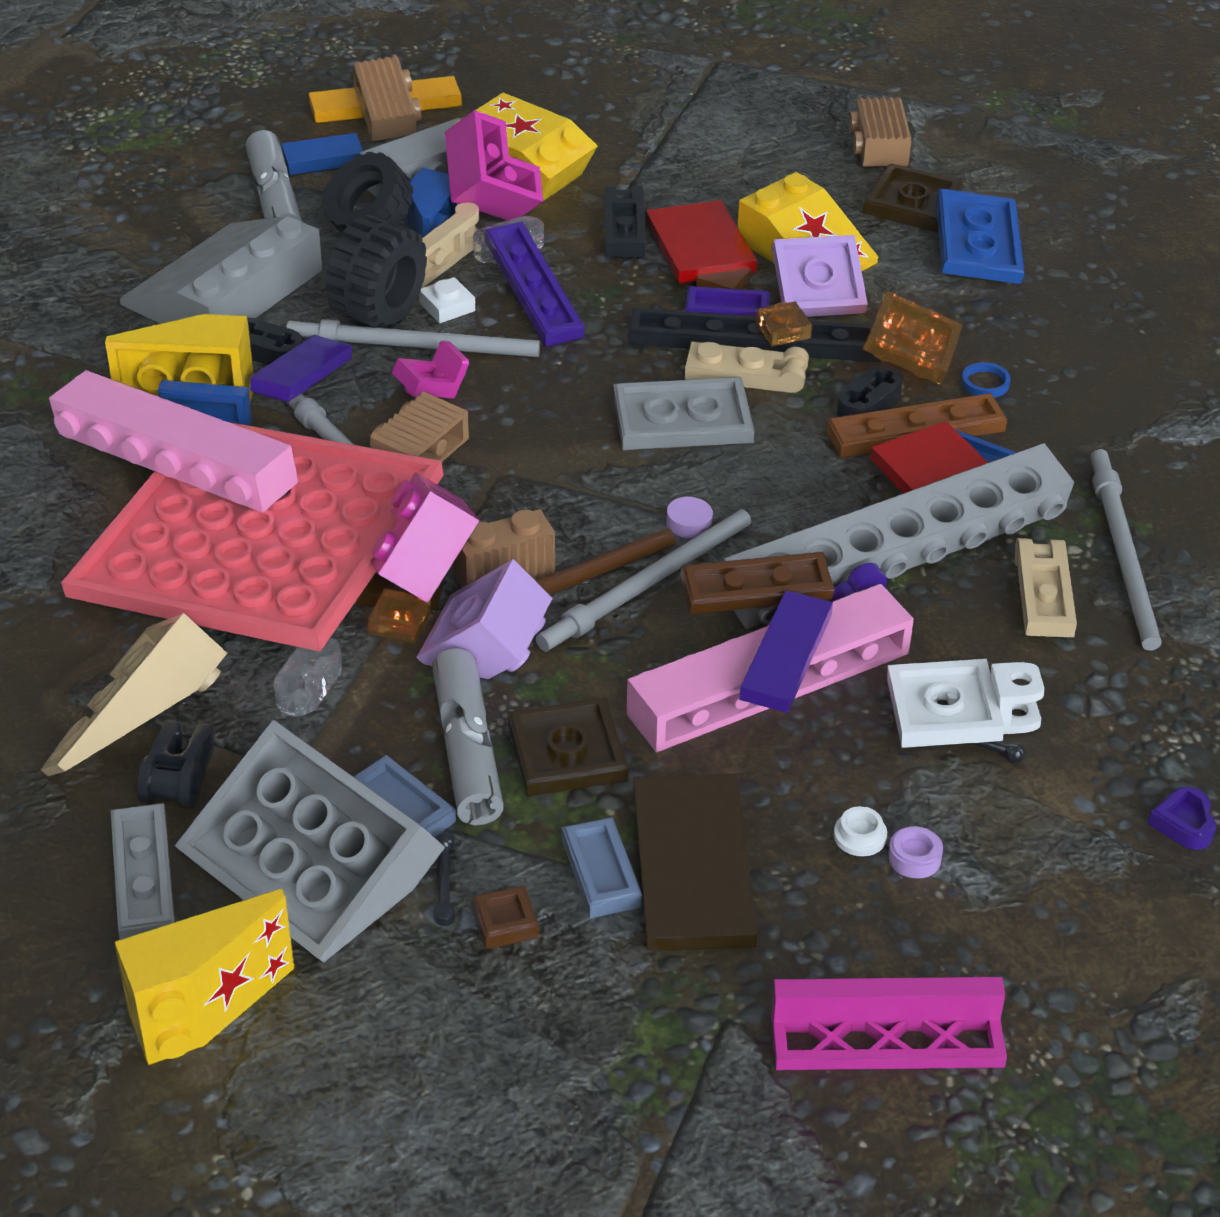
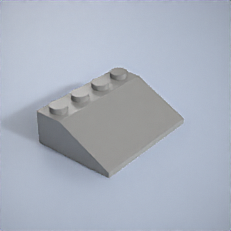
[120,216,322,324]
[175,720,445,962]

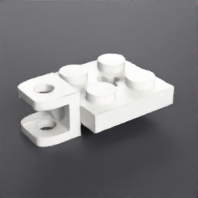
[887,659,1044,748]

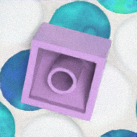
[416,559,552,679]

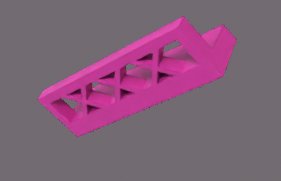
[771,977,1007,1070]

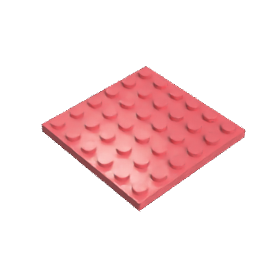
[61,422,444,652]

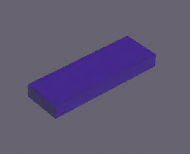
[250,335,352,402]
[739,590,833,713]

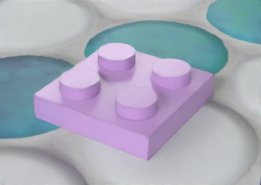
[772,235,868,318]

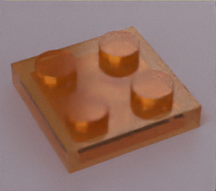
[862,290,963,384]

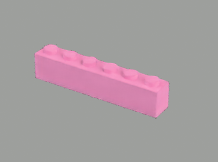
[49,370,298,513]
[626,584,914,753]

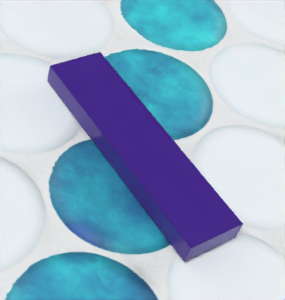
[485,221,584,347]

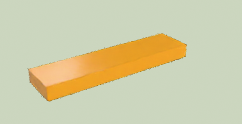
[309,76,462,123]

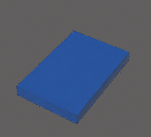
[936,188,1025,284]

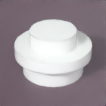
[834,806,887,856]

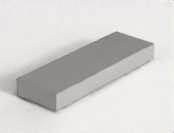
[111,803,175,940]

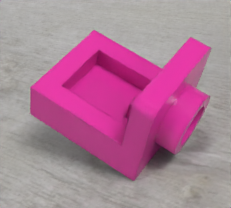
[392,340,469,399]

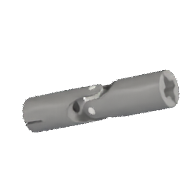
[245,130,302,222]
[432,648,503,825]

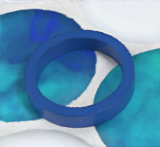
[961,362,1011,398]

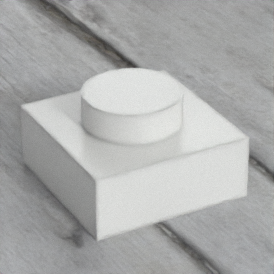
[419,277,475,323]

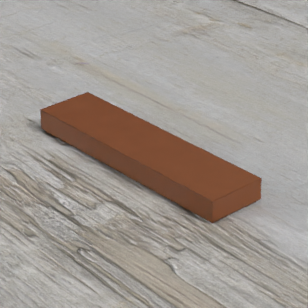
[826,393,1007,458]

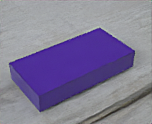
[685,286,770,317]

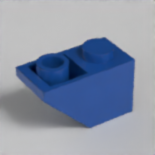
[406,168,458,238]

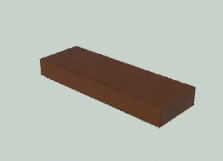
[680,552,834,615]

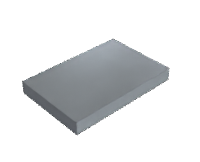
[613,377,754,450]

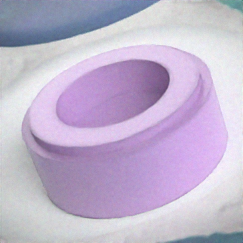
[666,497,713,539]
[888,826,943,879]

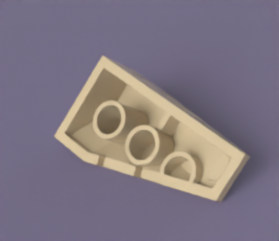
[41,613,227,776]

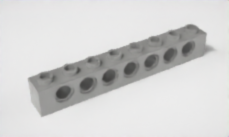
[724,443,1074,629]

